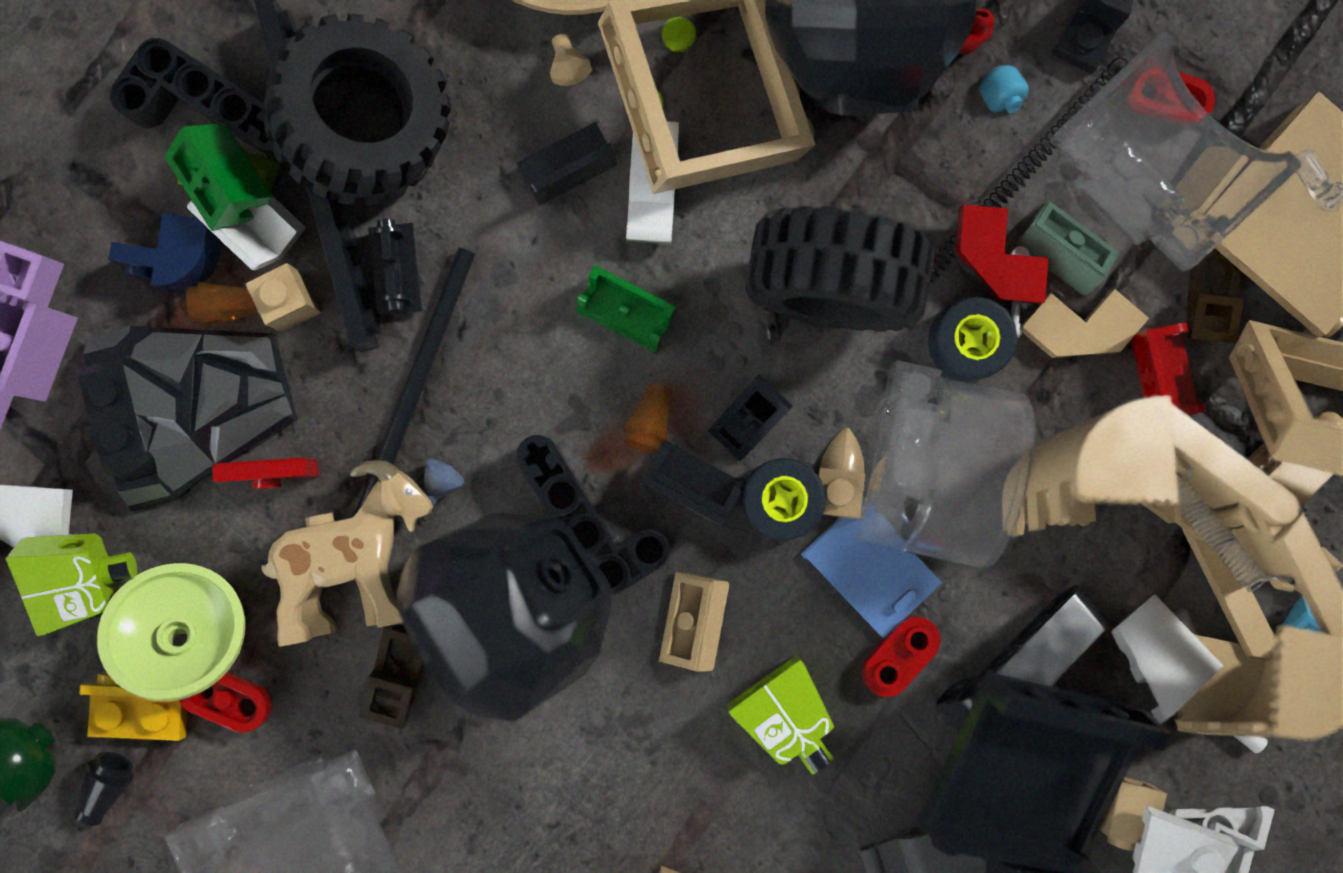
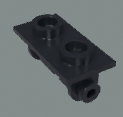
[368,219,423,317]

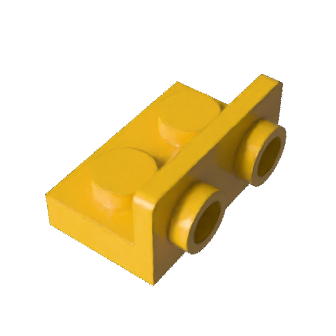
[79,672,188,741]

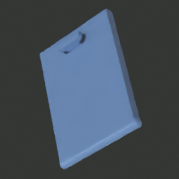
[801,498,942,639]

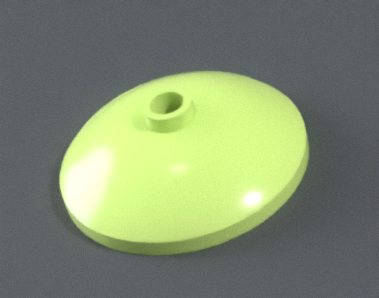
[97,563,246,701]

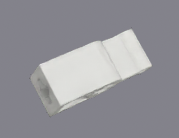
[626,121,679,244]

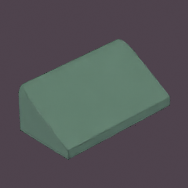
[1016,200,1119,296]

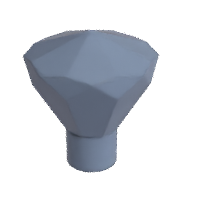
[422,458,465,506]

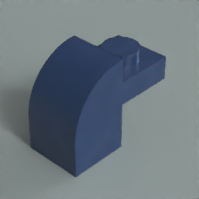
[108,213,222,293]

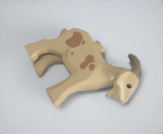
[261,460,433,647]

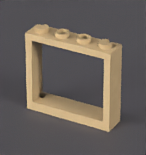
[598,0,815,194]
[1229,320,1343,476]

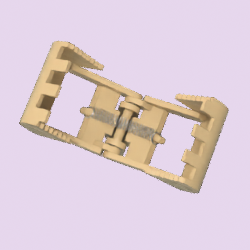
[1001,397,1343,739]

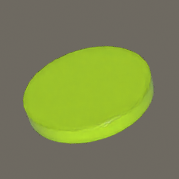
[662,17,696,52]

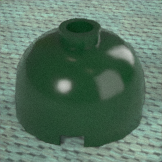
[0,717,56,812]

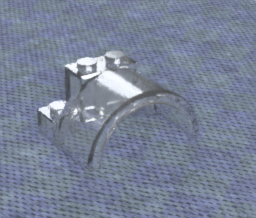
[1050,31,1301,272]
[855,360,1035,569]
[165,749,401,873]

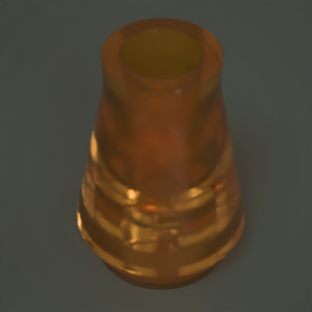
[186,282,258,327]
[623,383,673,453]

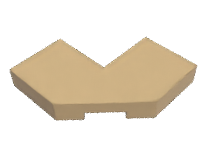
[1021,289,1149,358]

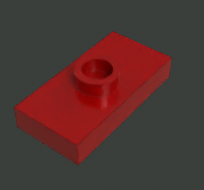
[212,457,319,489]

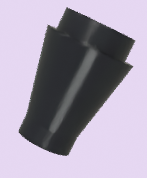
[74,752,133,826]

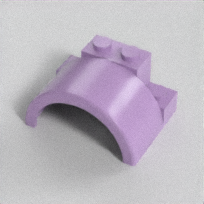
[0,241,78,430]

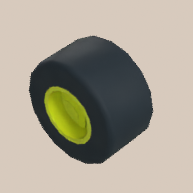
[928,297,1018,382]
[741,458,826,541]

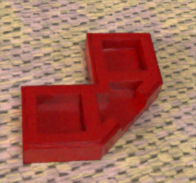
[955,205,1049,304]

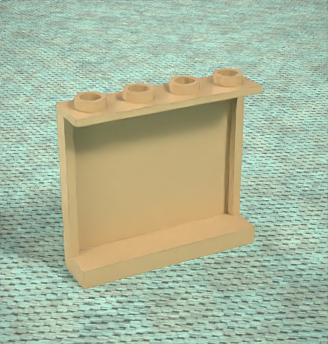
[1182,92,1343,338]

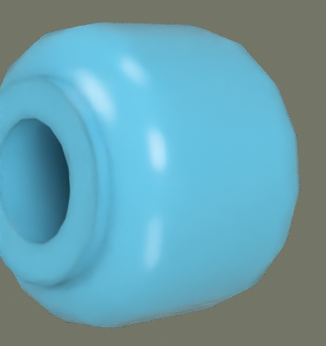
[979,65,1029,113]

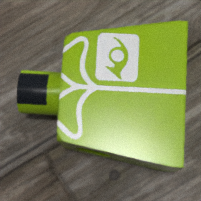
[6,533,137,636]
[727,655,834,774]

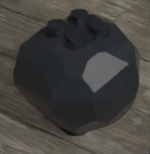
[765,0,976,115]
[397,513,612,722]

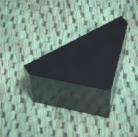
[708,375,793,461]

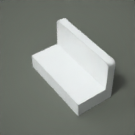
[187,196,306,270]

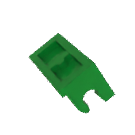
[164,123,272,231]
[576,265,676,353]

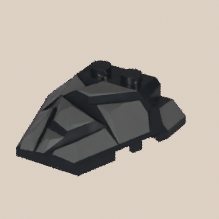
[78,326,298,511]

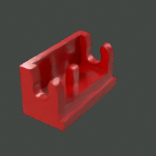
[1131,322,1207,416]

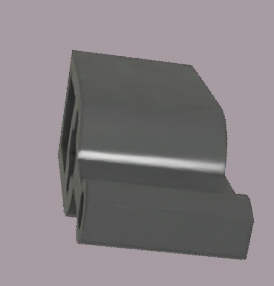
[859,823,987,873]

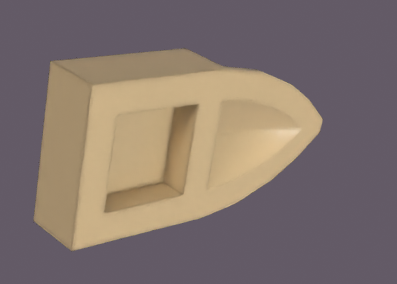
[819,428,865,519]

